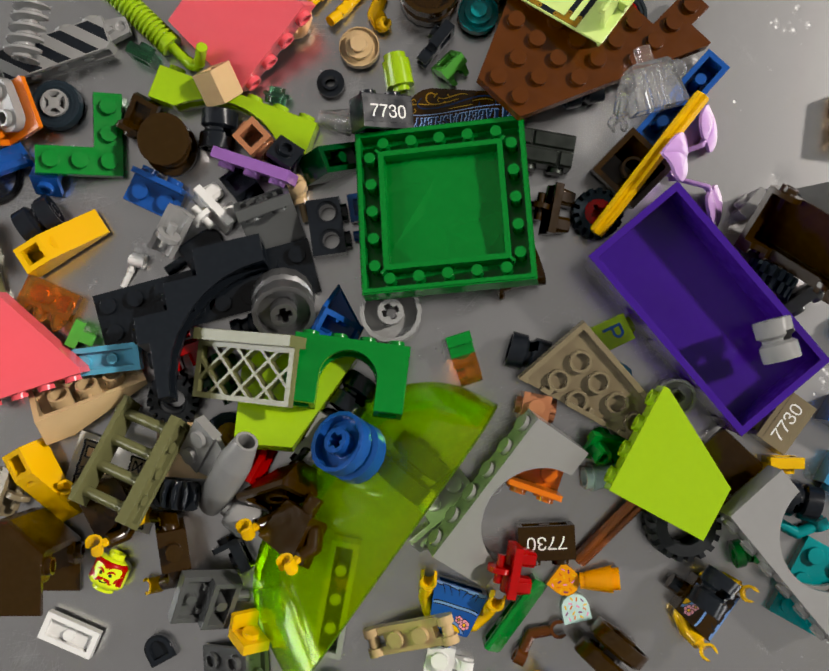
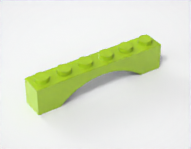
[148,64,320,157]

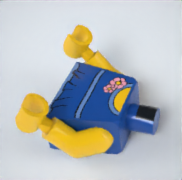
[418,569,506,648]

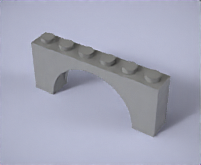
[425,408,589,588]
[719,465,829,641]

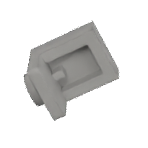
[730,187,768,223]

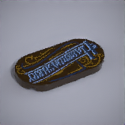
[412,88,512,127]

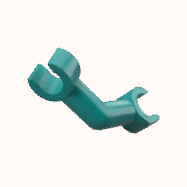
[780,515,829,539]

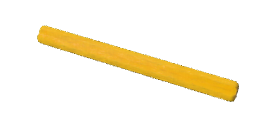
[590,90,709,237]

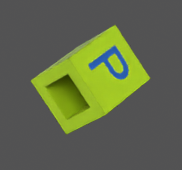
[590,313,635,350]

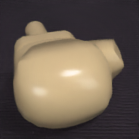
[286,174,308,223]

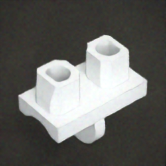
[191,182,237,235]

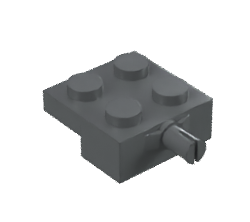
[167,569,251,630]

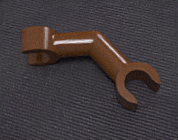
[511,618,566,667]

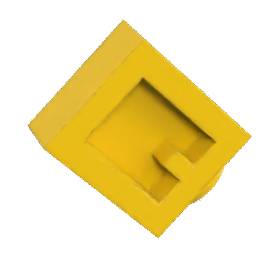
[758,454,805,474]
[228,608,270,656]

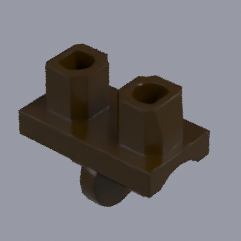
[531,182,576,236]

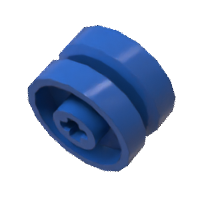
[311,411,386,484]

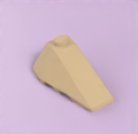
[28,369,148,445]

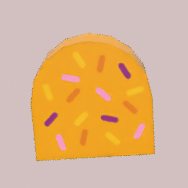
[545,564,580,596]

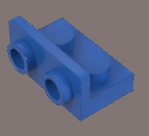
[123,165,189,217]

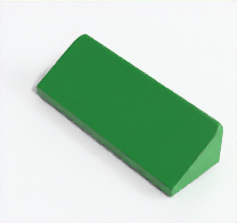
[483,573,547,653]

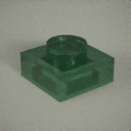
[125,41,161,71]

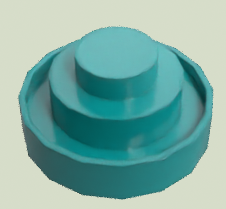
[458,0,499,36]

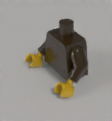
[57,477,135,558]
[235,493,327,576]
[140,507,192,595]

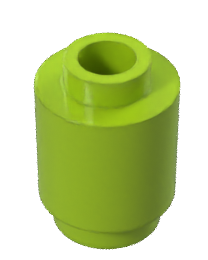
[382,50,414,95]

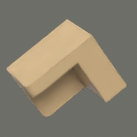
[192,60,243,107]

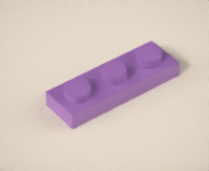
[210,145,299,188]

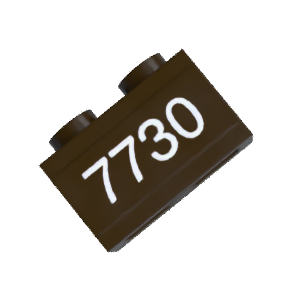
[515,521,576,566]

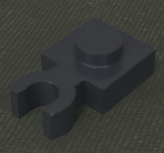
[417,19,455,69]

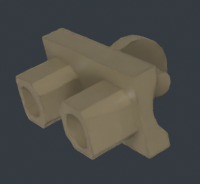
[0,466,32,517]

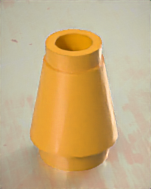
[579,565,621,593]

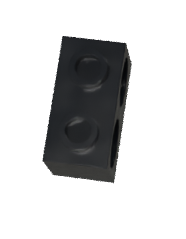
[305,196,352,260]

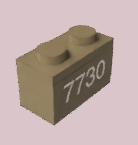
[747,392,817,455]

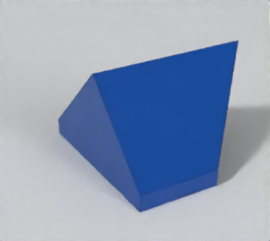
[311,284,364,339]

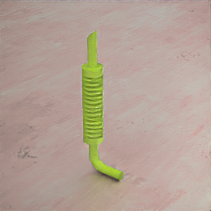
[106,0,208,72]

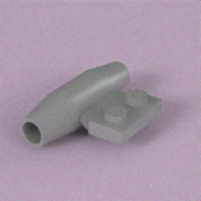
[178,415,258,516]

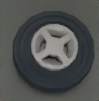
[32,80,84,131]

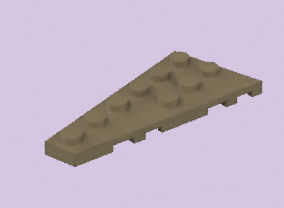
[517,320,647,440]

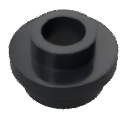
[317,69,345,98]

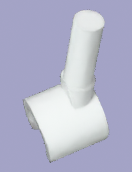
[120,252,148,288]

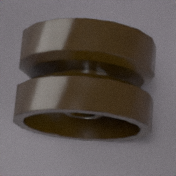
[400,0,459,27]
[574,616,649,671]

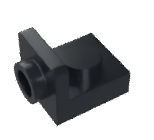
[266,135,305,173]
[219,167,265,203]
[212,533,256,574]

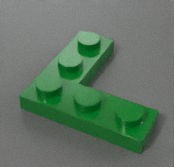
[34,92,124,178]

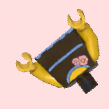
[665,570,759,662]

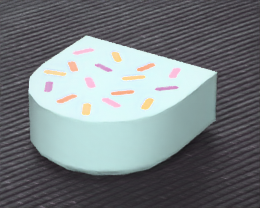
[560,592,592,625]

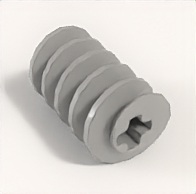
[3,0,51,65]

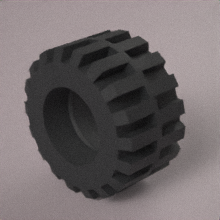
[642,512,721,562]

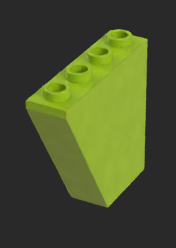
[234,350,357,452]
[603,385,731,541]

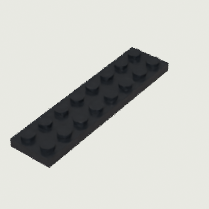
[92,238,322,345]

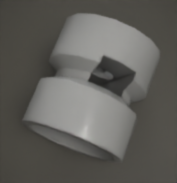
[752,314,802,365]
[652,378,696,414]

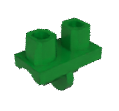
[583,427,628,466]

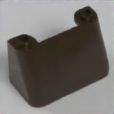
[734,183,829,305]

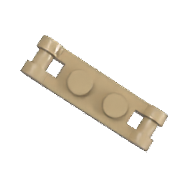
[362,612,460,659]

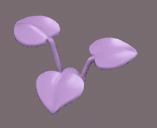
[660,104,723,227]

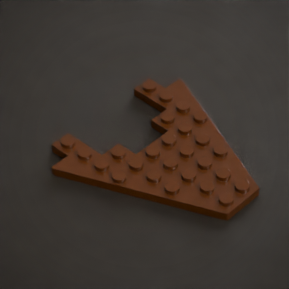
[476,0,711,121]

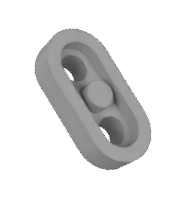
[0,77,26,132]

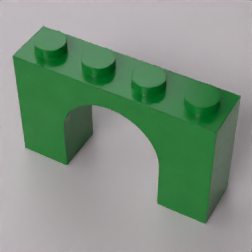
[293,329,411,420]

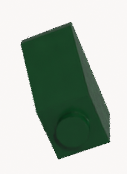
[299,142,356,186]

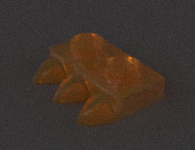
[16,275,83,332]

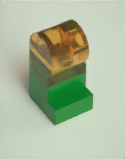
[445,330,483,387]

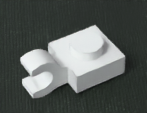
[423,646,474,671]

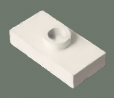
[37,609,103,660]

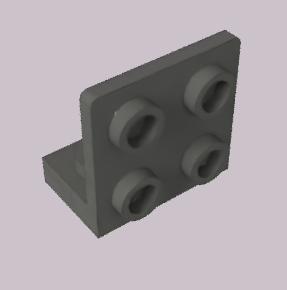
[233,185,305,249]
[203,643,269,671]

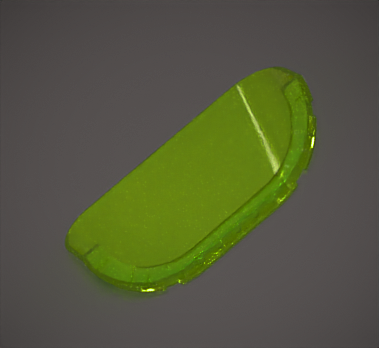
[253,382,498,671]

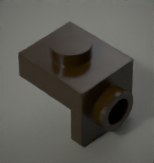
[116,92,162,139]

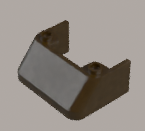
[0,507,86,616]

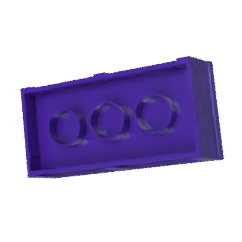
[583,181,829,437]

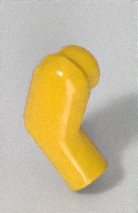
[367,0,392,33]

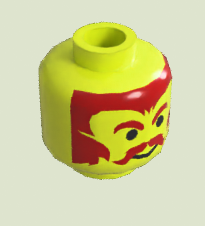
[89,549,132,594]

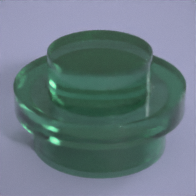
[263,85,291,106]

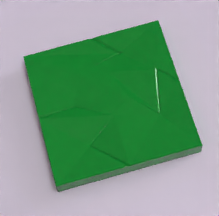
[355,116,538,301]

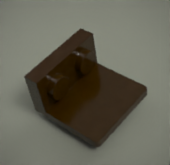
[703,427,763,506]

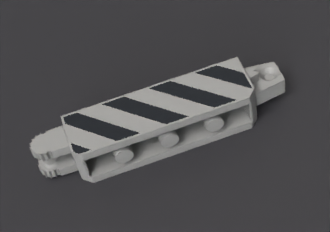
[0,15,133,86]

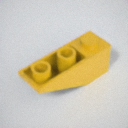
[13,209,110,277]
[2,438,83,522]

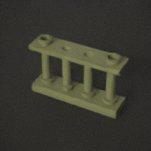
[67,395,191,531]

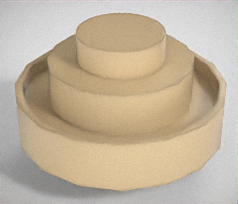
[339,26,380,69]

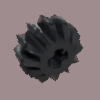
[152,478,202,511]

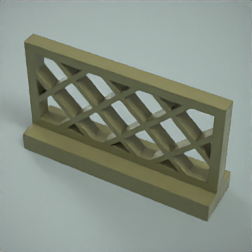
[192,327,307,408]

